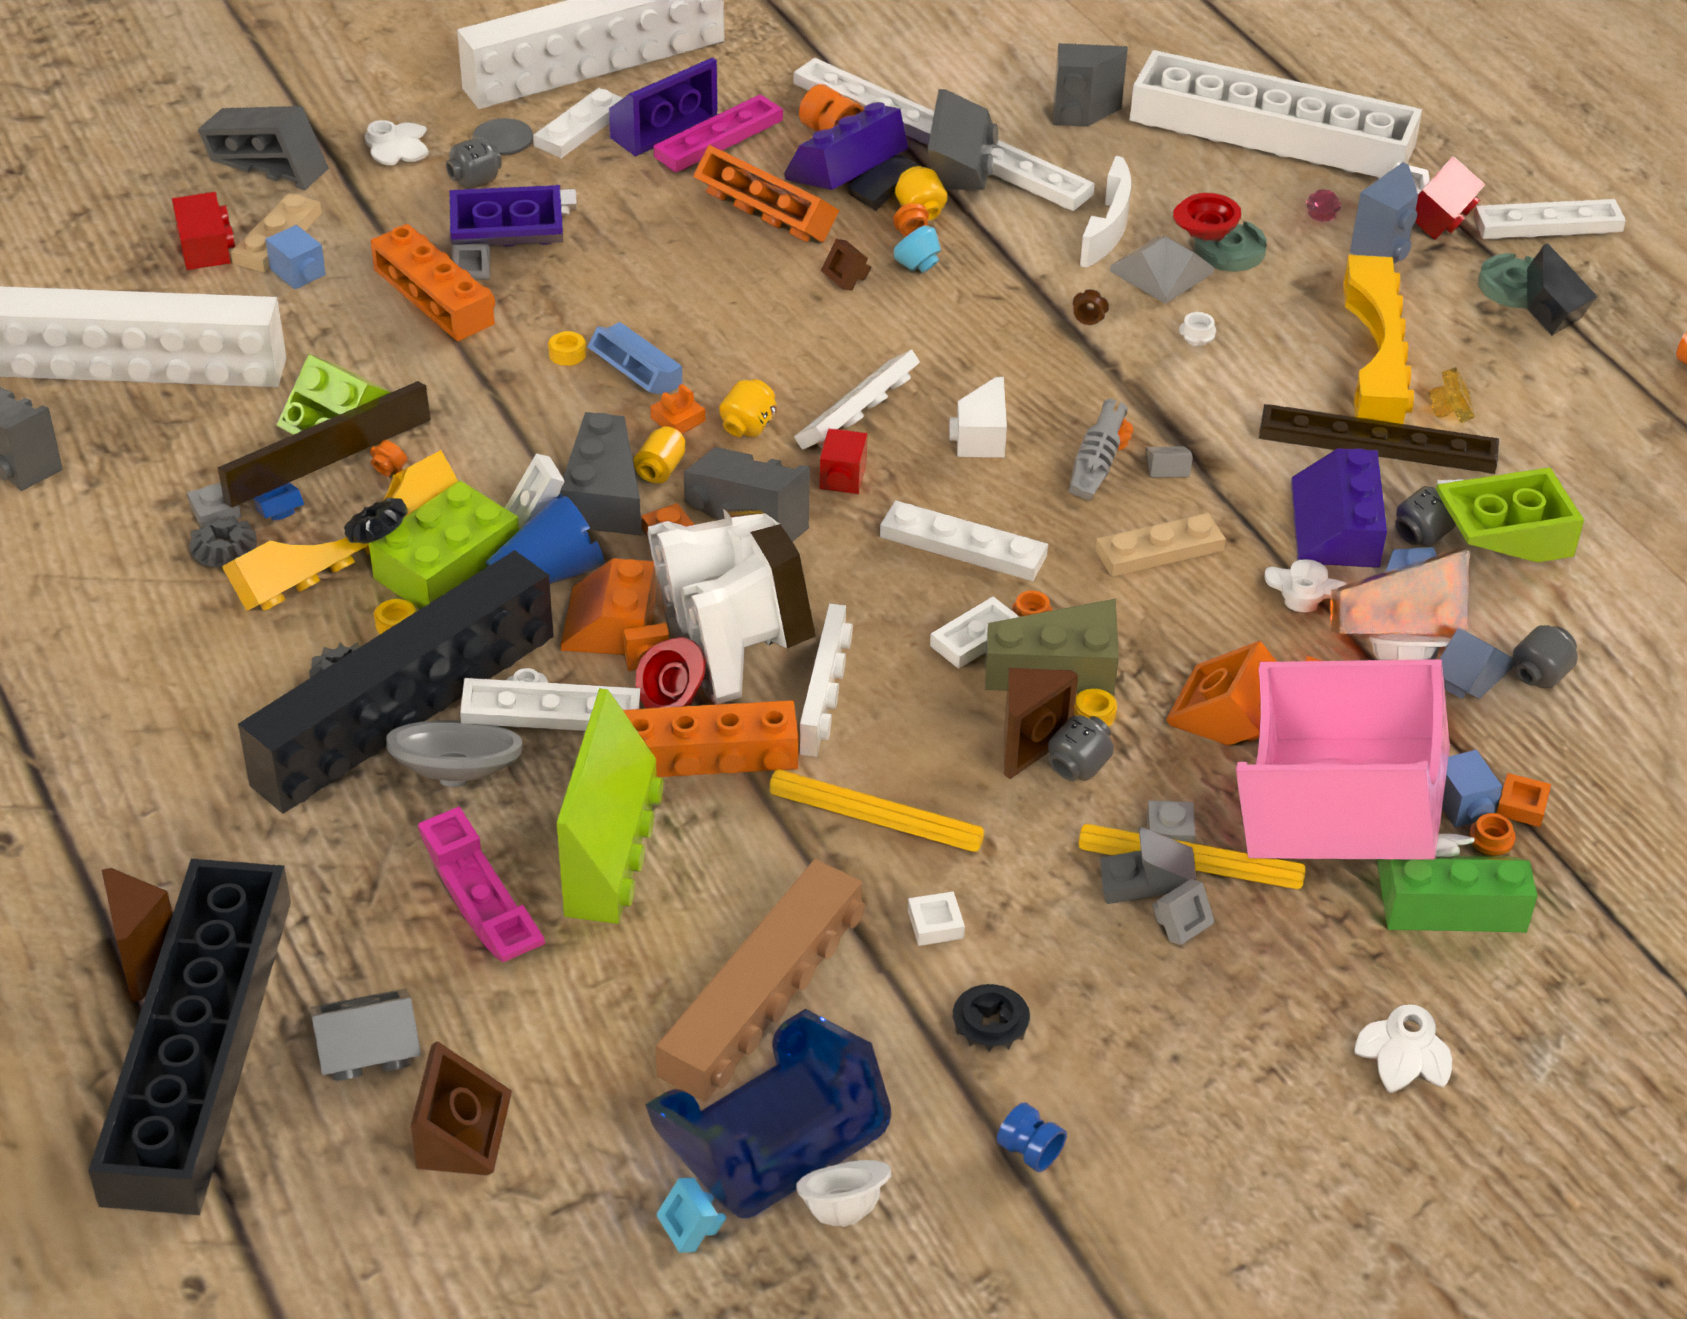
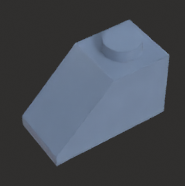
[1440,627,1514,699]

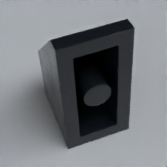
[1527,243,1598,336]

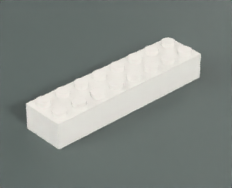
[457,0,724,109]
[1130,50,1422,179]
[0,287,286,387]

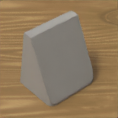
[452,243,491,280]
[1145,446,1192,477]

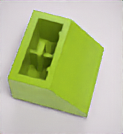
[276,354,391,435]

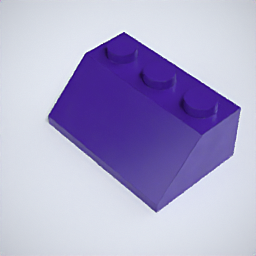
[609,57,718,157]
[784,102,908,190]
[450,185,564,247]
[1291,449,1387,568]

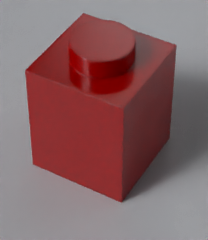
[819,428,868,494]

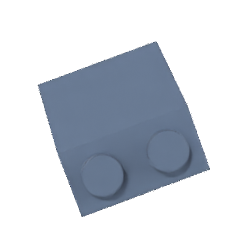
[1350,162,1418,264]

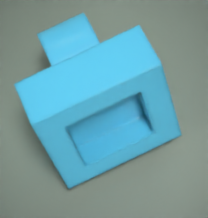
[656,1178,727,1253]

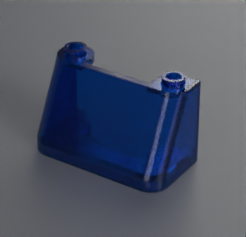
[645,1009,892,1218]

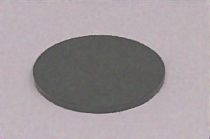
[473,118,533,155]

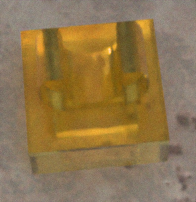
[1429,367,1475,423]

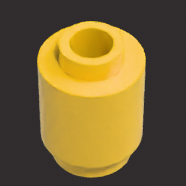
[633,426,685,484]

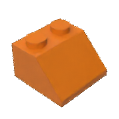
[561,559,656,655]
[1166,641,1277,746]

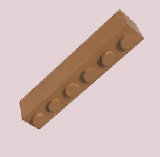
[655,859,865,1102]

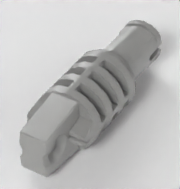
[1068,399,1128,501]

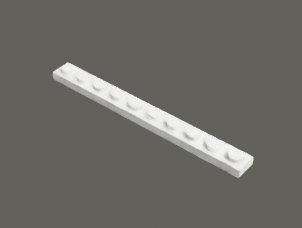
[794,58,1095,211]

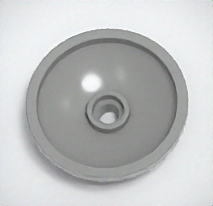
[386,720,522,787]

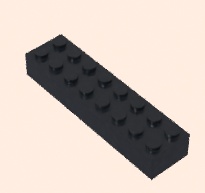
[238,550,554,814]
[88,859,291,1215]

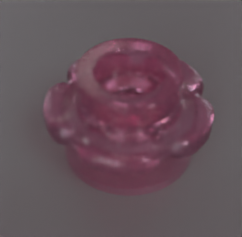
[1306,189,1342,222]

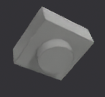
[187,483,241,526]
[1147,800,1195,843]

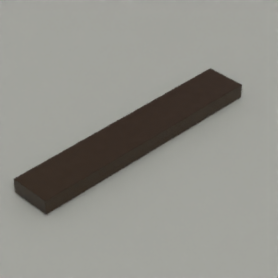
[217,381,431,508]
[1258,404,1499,474]

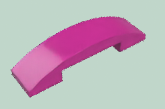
[418,806,545,963]

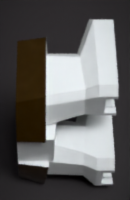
[647,509,816,705]

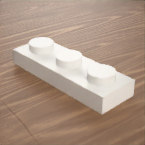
[533,88,622,158]

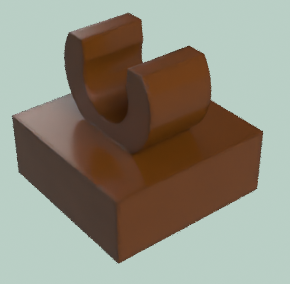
[821,238,872,291]

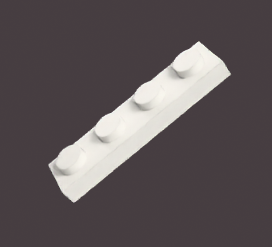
[1473,199,1626,240]
[794,350,920,450]
[880,500,1048,581]
[800,603,853,757]
[460,678,640,731]

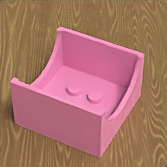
[1236,659,1450,860]

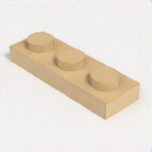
[231,193,322,273]
[1095,513,1226,577]

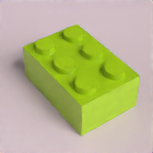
[369,480,519,609]

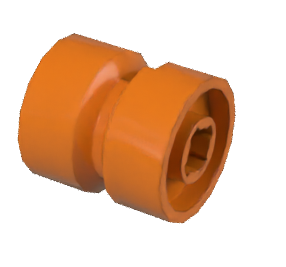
[799,84,864,132]

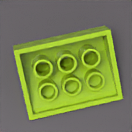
[557,688,664,924]

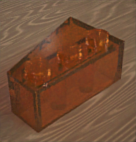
[1330,548,1469,634]

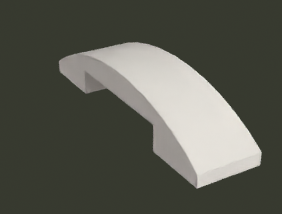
[1080,156,1131,268]

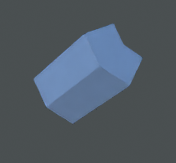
[587,322,683,395]

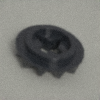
[344,498,408,544]
[952,984,1030,1052]

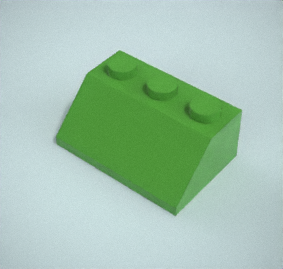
[1376,855,1537,933]

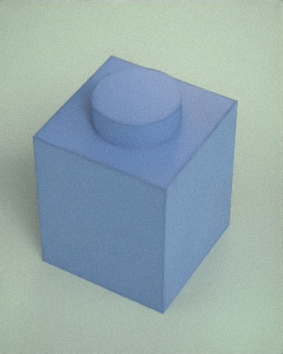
[265,225,326,289]
[1442,750,1502,828]

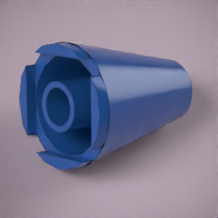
[486,494,604,584]

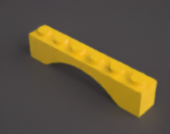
[1343,255,1414,424]
[222,450,458,611]

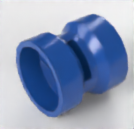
[996,1102,1067,1172]

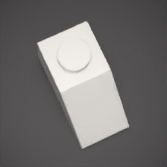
[949,377,1007,458]

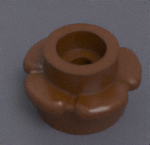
[1072,289,1109,325]

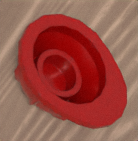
[1173,192,1241,242]
[636,637,706,709]

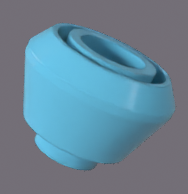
[894,225,941,273]

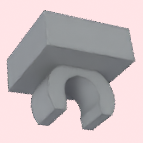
[1152,879,1215,945]

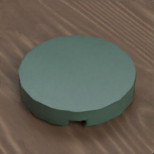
[1194,221,1267,272]
[1478,253,1534,308]

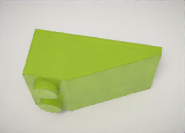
[1436,467,1584,563]

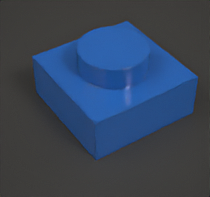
[253,483,304,520]

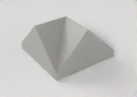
[1110,236,1214,304]

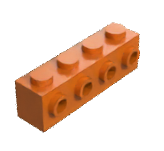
[693,145,840,243]
[370,224,496,342]
[623,700,798,777]

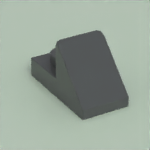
[1100,827,1197,904]

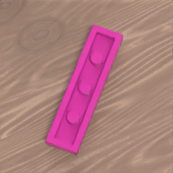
[654,94,783,173]

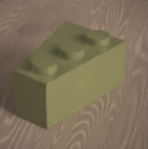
[985,598,1119,695]

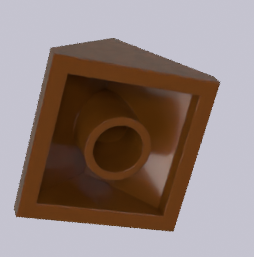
[1004,668,1078,779]
[102,868,173,1002]
[410,1041,512,1176]

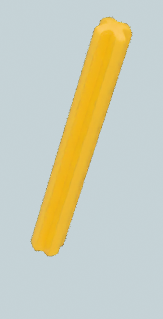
[769,769,984,853]
[1079,823,1306,890]

